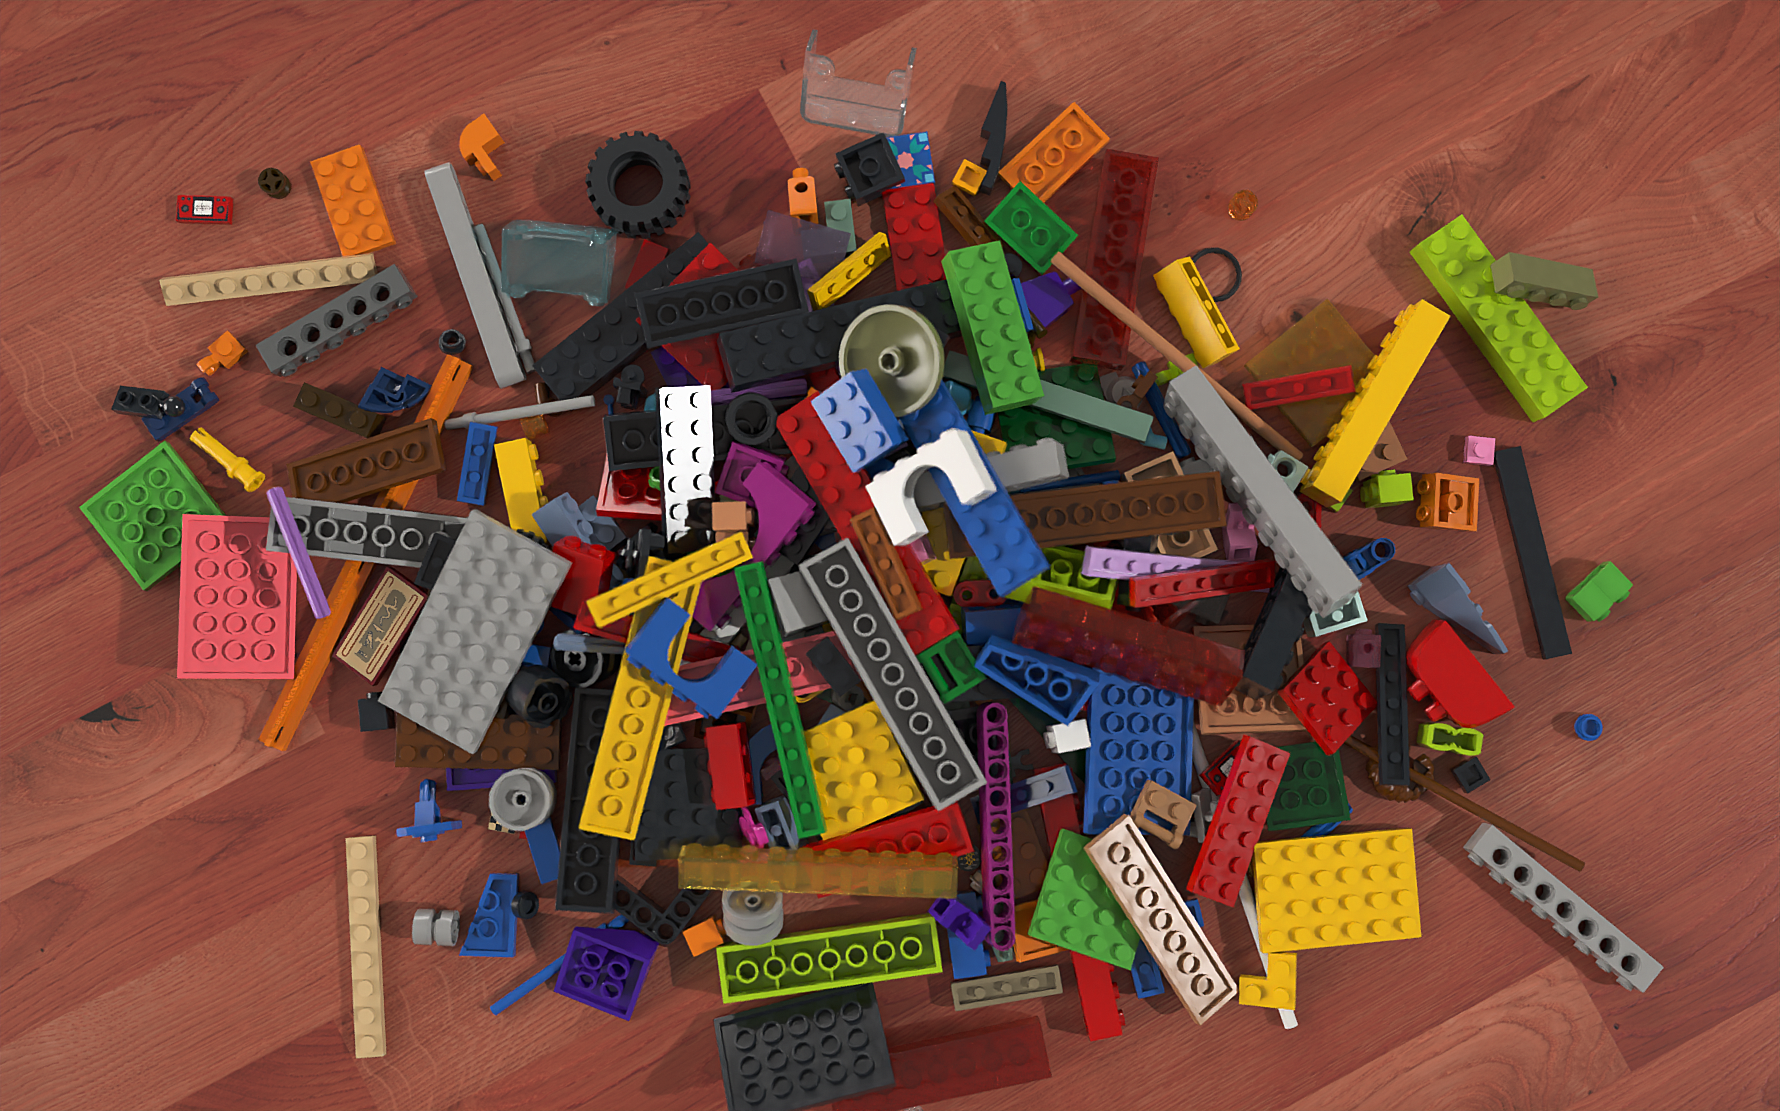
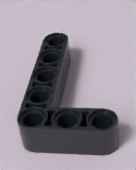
[615,873,713,944]

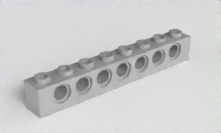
[1463,823,1664,993]

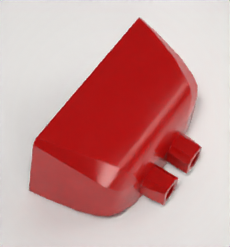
[1406,619,1515,728]

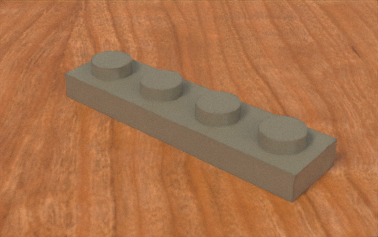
[950,964,1063,1011]

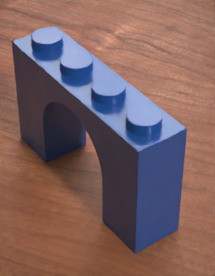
[625,597,757,719]

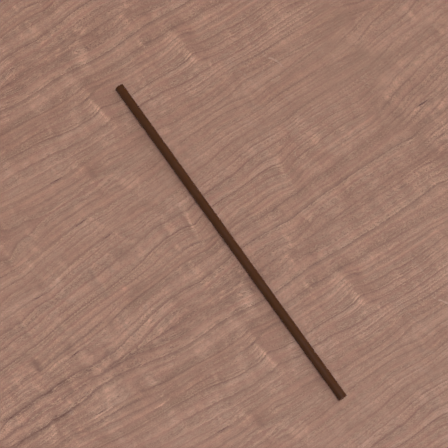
[1167,638,1585,872]

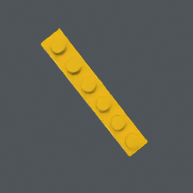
[586,532,753,628]

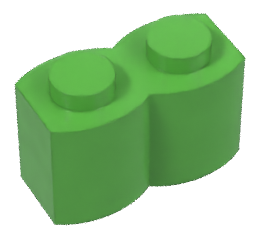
[1565,561,1633,622]

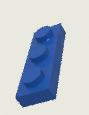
[457,421,498,506]

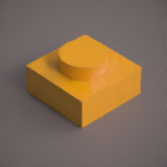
[952,159,987,196]

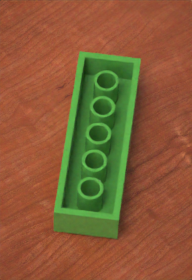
[941,241,1044,415]

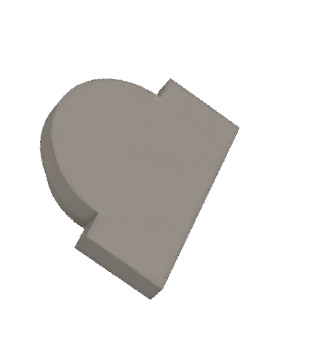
[1100,371,1143,409]

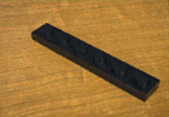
[1375,623,1410,787]

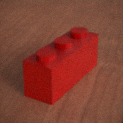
[704,721,756,810]

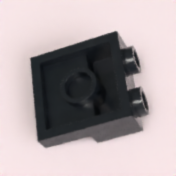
[834,132,905,206]

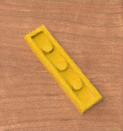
[807,232,891,311]

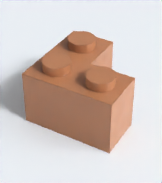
[712,502,756,552]

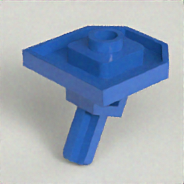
[396,779,462,842]

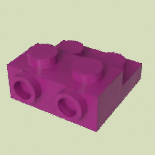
[715,440,789,508]

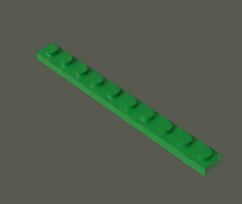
[734,561,827,838]

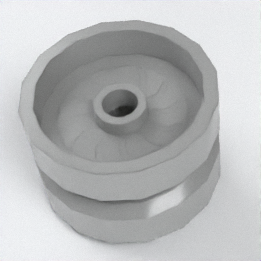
[489,768,557,831]
[722,874,783,946]

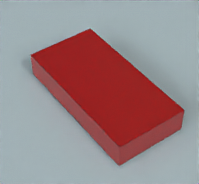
[625,239,670,289]

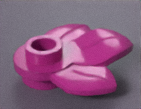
[738,807,769,854]

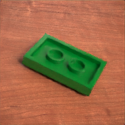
[984,181,1078,275]

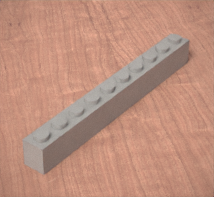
[820,438,1069,536]

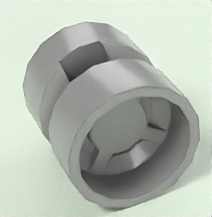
[412,908,460,946]

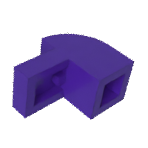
[928,889,991,951]

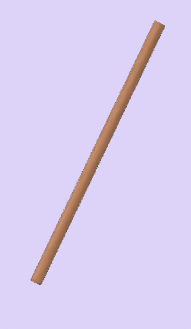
[1050,251,1303,461]

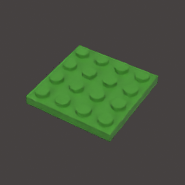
[79,441,226,591]
[1027,829,1162,970]

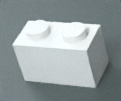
[1043,719,1091,753]

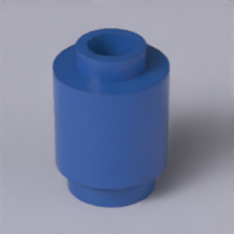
[966,396,996,435]

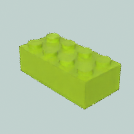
[1004,546,1119,622]

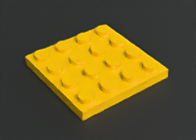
[804,700,924,840]

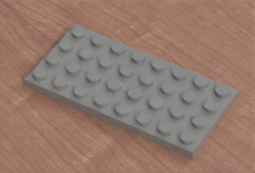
[378,509,572,754]

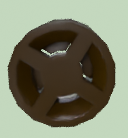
[258,168,291,199]

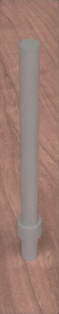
[474,224,536,374]
[445,395,595,430]

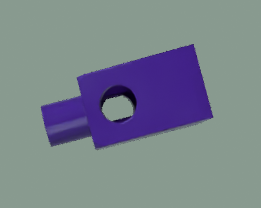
[1021,272,1082,329]

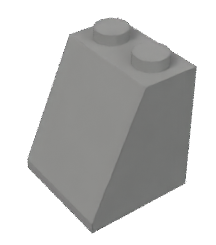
[768,571,830,638]

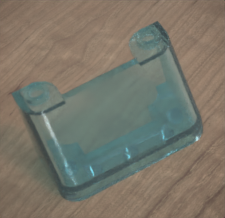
[501,219,617,306]

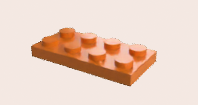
[998,102,1110,203]
[310,144,396,256]

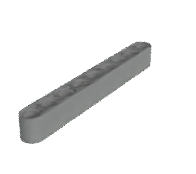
[424,162,527,389]

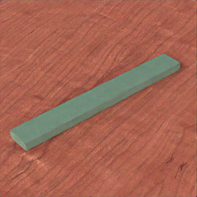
[942,351,1154,444]

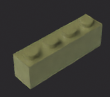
[1491,252,1598,310]

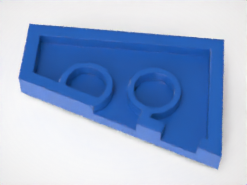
[459,873,519,957]

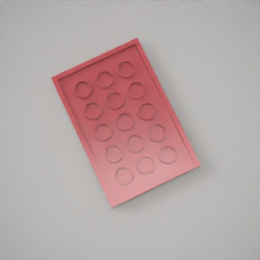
[177,514,297,679]

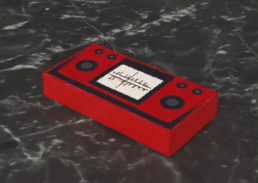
[176,195,234,225]
[1199,740,1240,796]

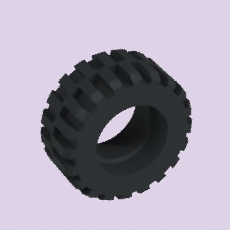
[585,131,691,239]

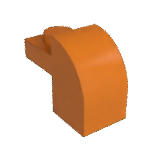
[459,114,505,181]

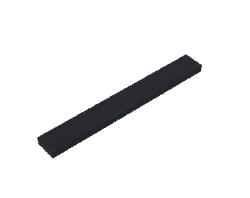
[1494,446,1572,660]

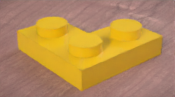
[1239,952,1297,1010]

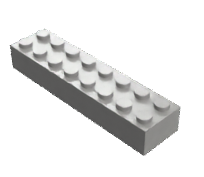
[266,497,468,568]

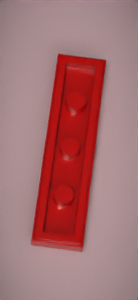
[1242,365,1356,410]

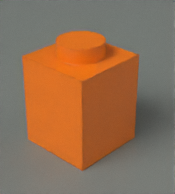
[683,914,727,957]

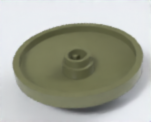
[839,305,944,417]

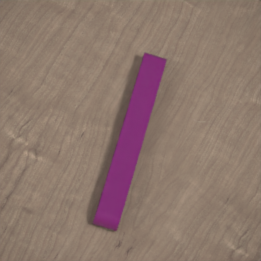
[976,702,1015,951]

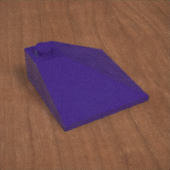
[554,926,659,1021]

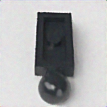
[111,385,185,419]

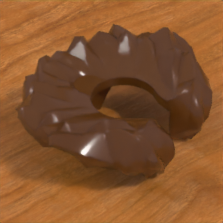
[1365,743,1434,803]

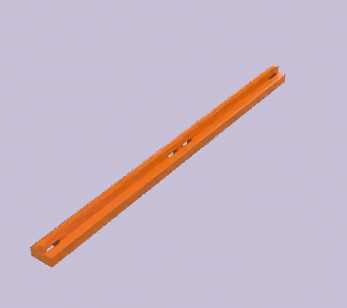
[258,354,474,751]

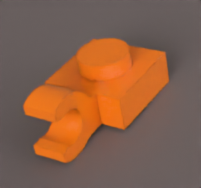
[196,330,249,376]

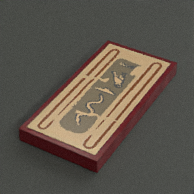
[332,566,428,686]

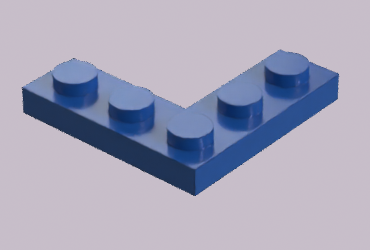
[1130,898,1204,999]

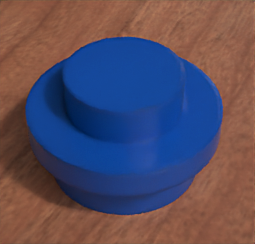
[1574,714,1603,741]

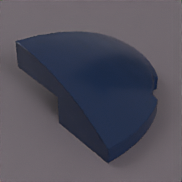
[358,367,432,413]

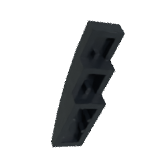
[980,81,1008,196]

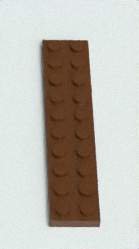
[943,471,1227,560]

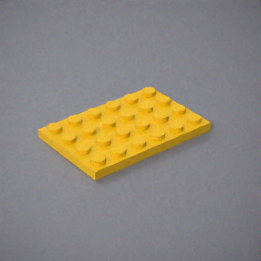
[1252,827,1421,953]

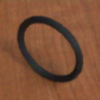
[1192,247,1242,302]

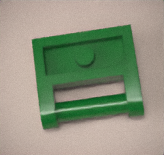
[915,631,986,704]

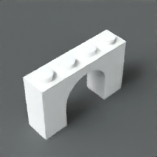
[866,428,997,545]

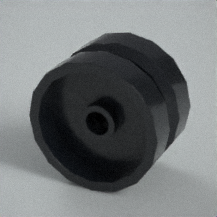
[550,629,621,688]

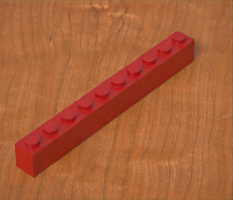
[1032,762,1125,1042]

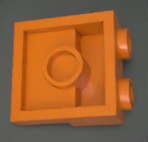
[1416,473,1479,532]

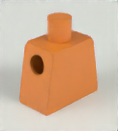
[787,168,820,237]

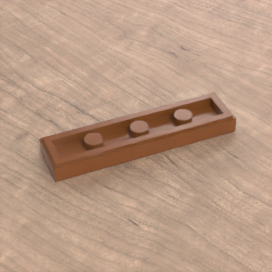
[850,507,923,621]

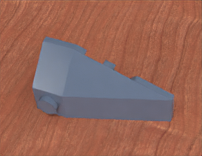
[1408,563,1508,654]

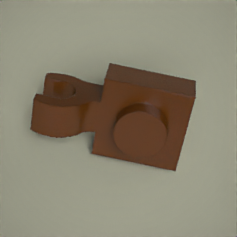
[1117,371,1158,411]

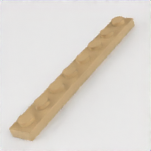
[159,253,378,306]
[346,835,386,1058]

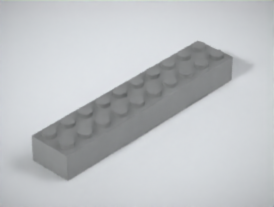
[1163,365,1362,618]
[798,538,987,811]

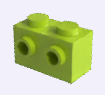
[1360,470,1413,508]

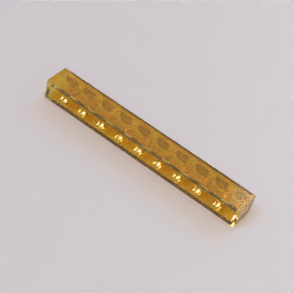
[678,843,958,899]

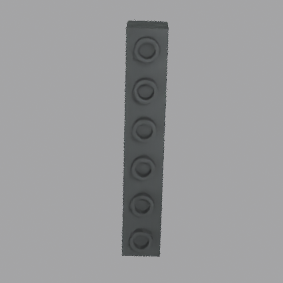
[256,264,418,377]

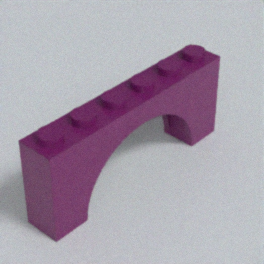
[692,462,817,632]

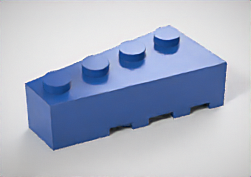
[974,635,1100,726]

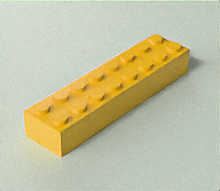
[1299,299,1450,508]

